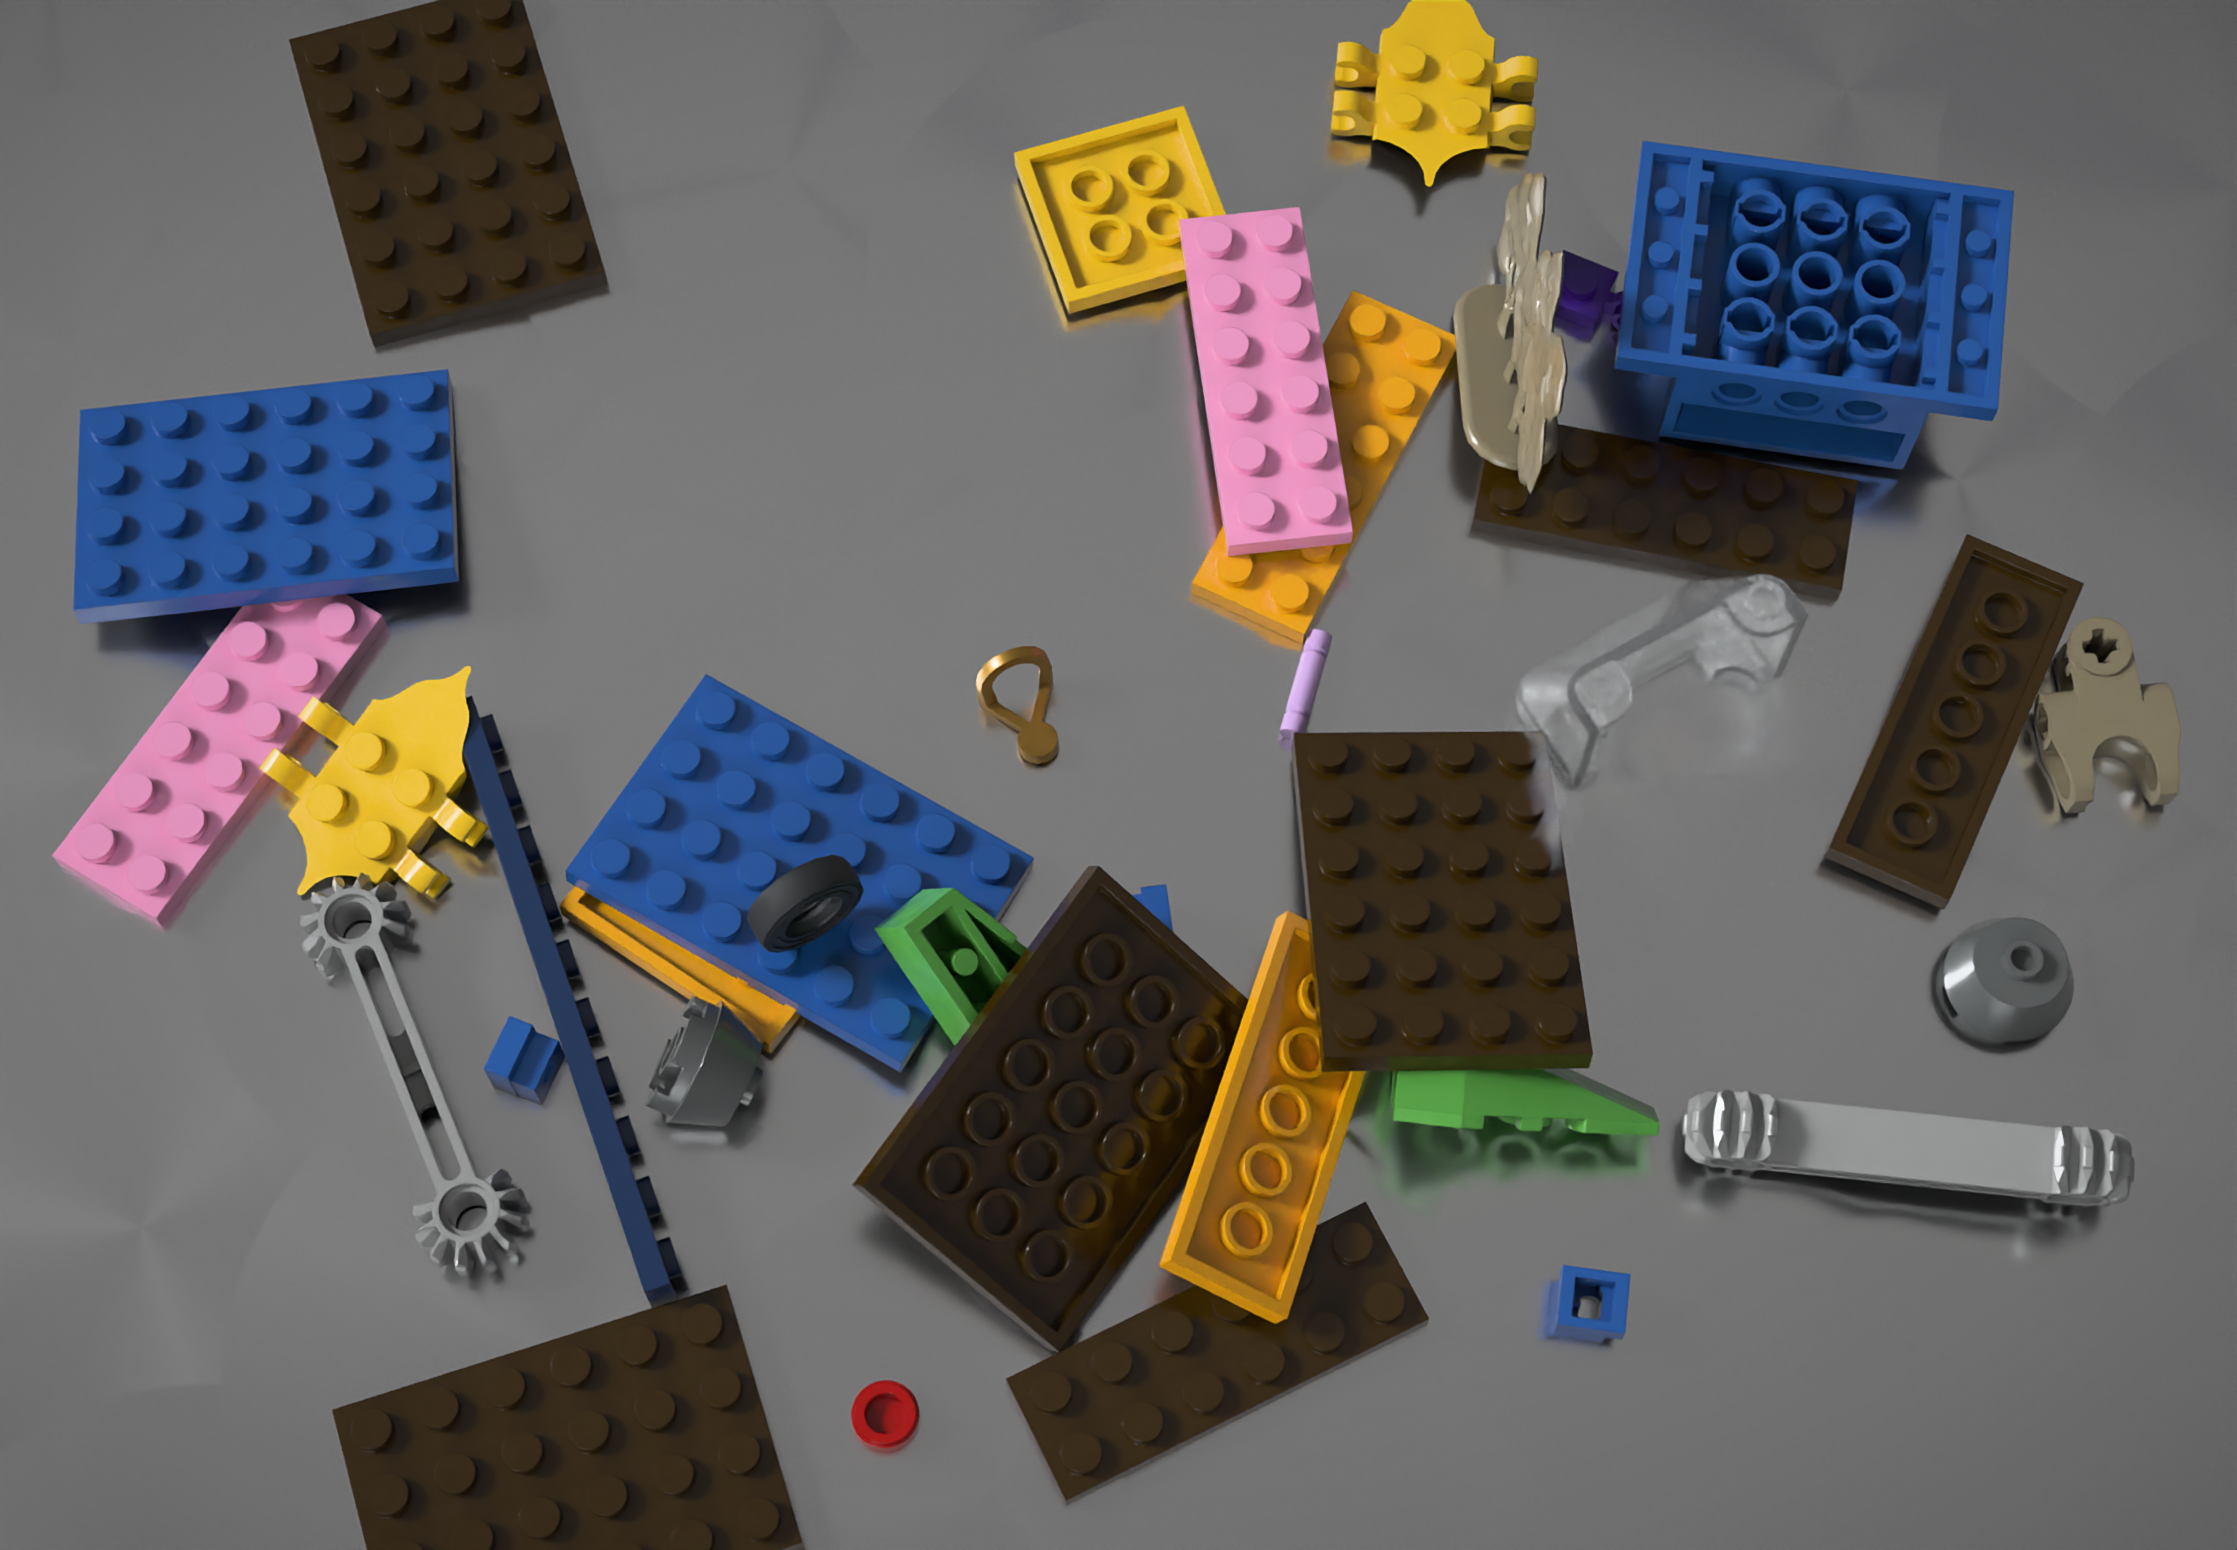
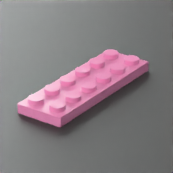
[1179,207,1353,556]
[52,594,387,927]

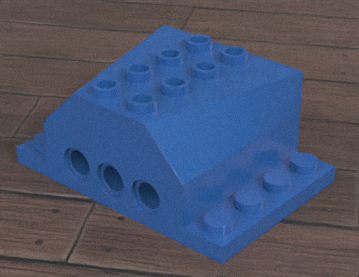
[1614,141,2014,470]

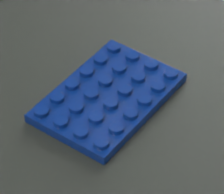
[73,369,459,624]
[565,674,1034,1072]

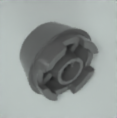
[1943,917,2074,1043]
[645,996,763,1127]

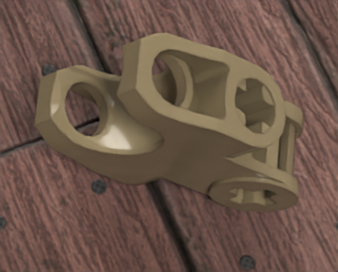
[2034,617,2181,814]

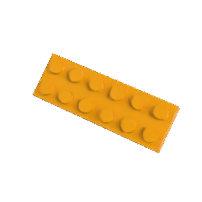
[1191,290,1457,645]
[1159,910,1366,1324]

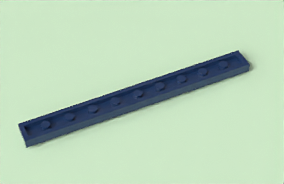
[462,696,683,1308]

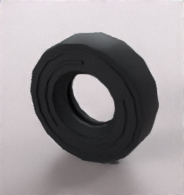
[747,855,864,953]

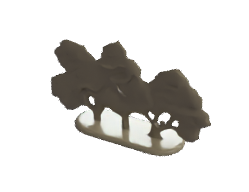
[1453,172,1568,494]

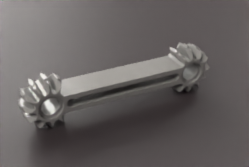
[300,872,530,1276]
[1682,1089,2135,1207]

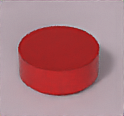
[851,1380,921,1453]

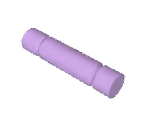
[1279,629,1332,740]

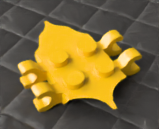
[1331,0,1538,186]
[259,666,489,899]

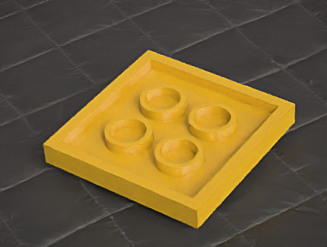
[1014,105,1226,314]

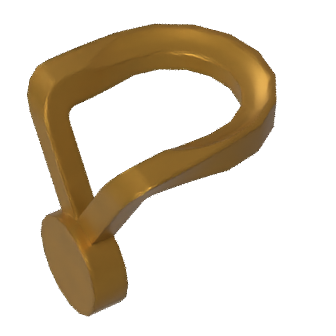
[976,646,1059,764]

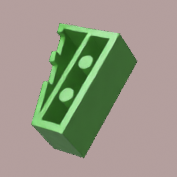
[874,888,1027,1046]

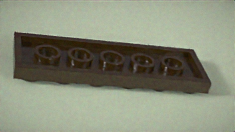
[1471,424,1858,600]
[1824,534,2084,910]
[1006,1201,1429,1506]

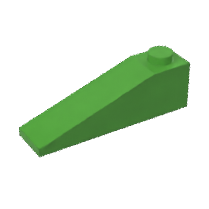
[1391,1069,1660,1136]

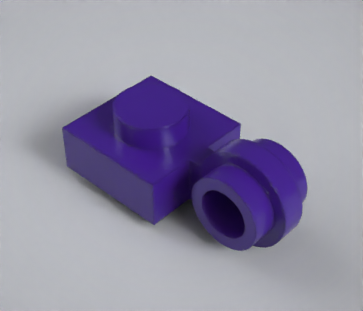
[1556,250,1623,332]

